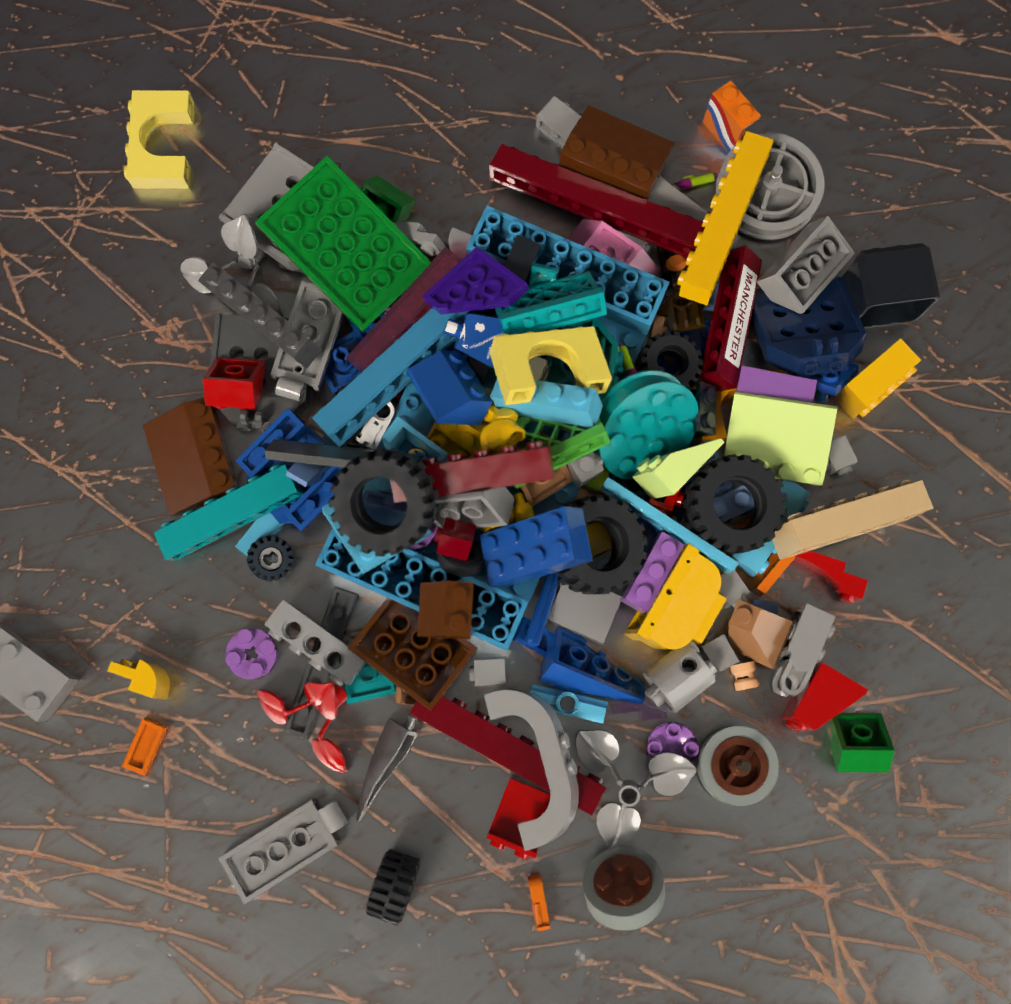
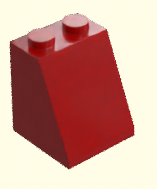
[780,662,868,732]

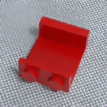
[487,777,550,860]

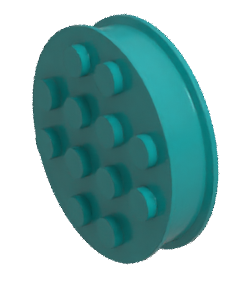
[589,370,699,480]

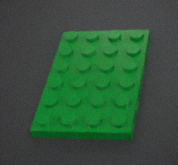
[255,156,433,333]

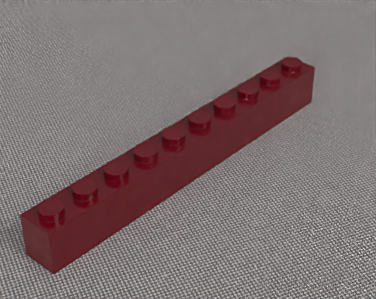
[489,144,705,258]

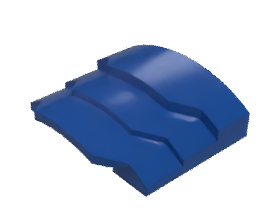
[236,408,342,532]

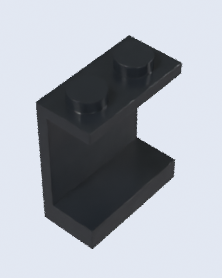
[689,381,717,439]

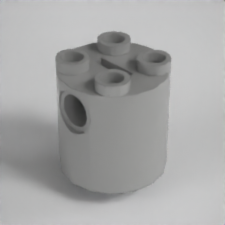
[643,640,717,714]

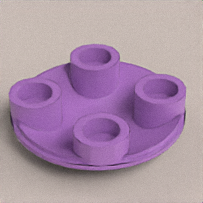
[647,722,699,764]

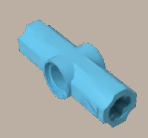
[531,684,608,724]

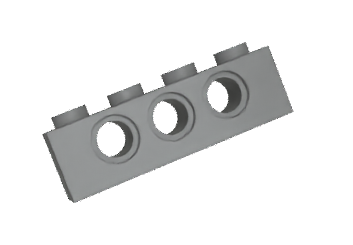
[264,600,366,686]

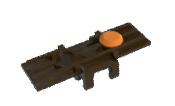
[657,247,711,334]

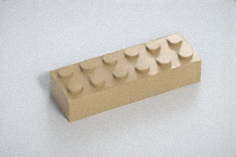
[772,479,933,560]

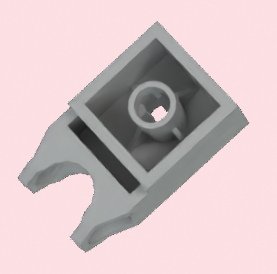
[772,603,836,697]

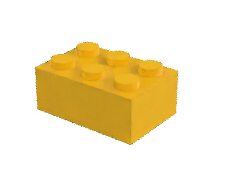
[833,338,921,419]

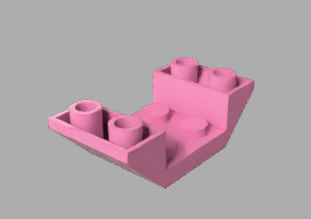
[567,219,660,276]

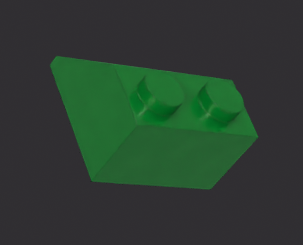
[360,175,416,223]
[830,713,895,772]

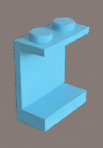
[382,417,448,461]

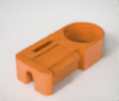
[528,874,551,931]

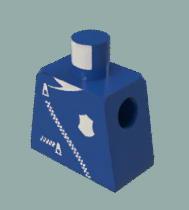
[444,313,503,367]

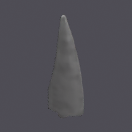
[356,714,418,822]

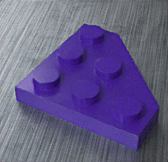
[422,246,529,315]

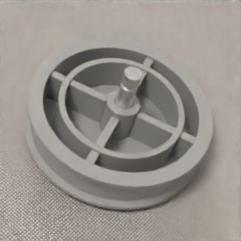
[716,133,825,240]

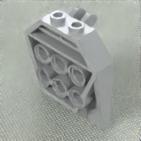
[219,143,314,271]

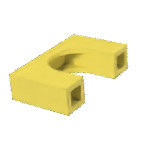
[124,90,194,189]
[490,326,612,405]

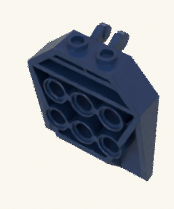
[752,276,866,377]

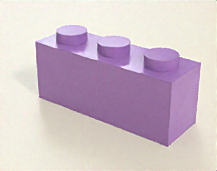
[736,366,817,403]
[620,532,685,613]

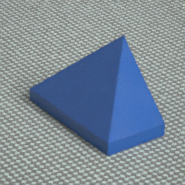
[513,617,554,657]

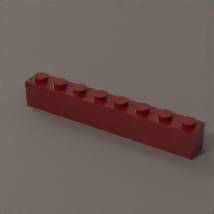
[409,695,606,816]

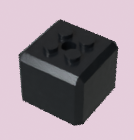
[841,243,940,328]

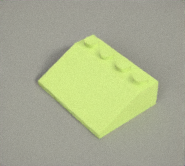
[724,392,838,486]

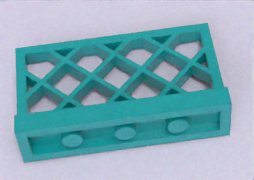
[495,271,607,335]

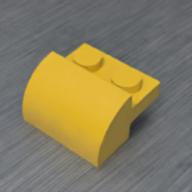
[107,659,170,699]

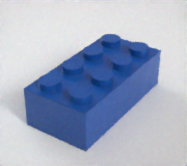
[480,506,593,587]

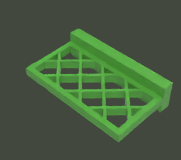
[514,416,611,489]

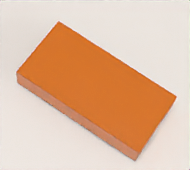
[121,718,168,776]

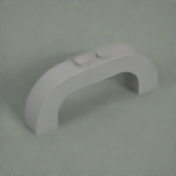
[484,690,579,851]

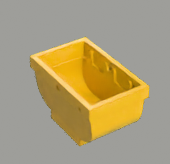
[623,544,727,649]

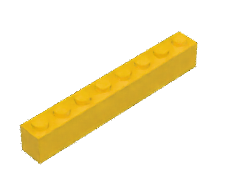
[677,131,774,305]

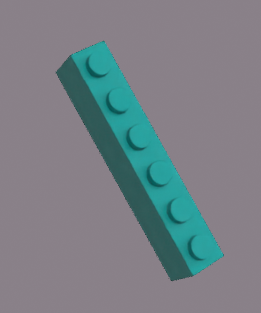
[154,464,305,561]

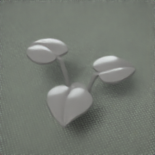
[180,214,284,317]
[576,730,697,849]

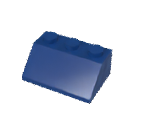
[407,350,493,425]

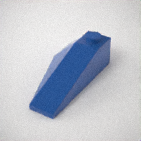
[540,626,646,704]

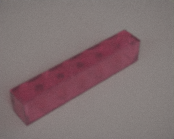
[346,247,462,372]

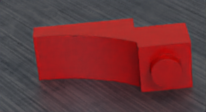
[793,551,868,604]

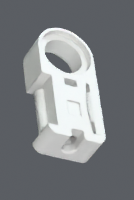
[356,401,394,449]

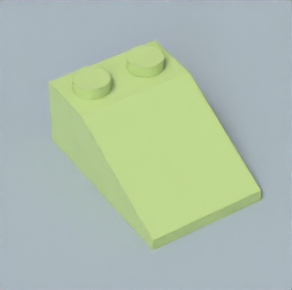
[632,439,724,499]

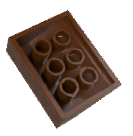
[559,105,675,200]
[143,397,239,517]
[348,597,477,711]

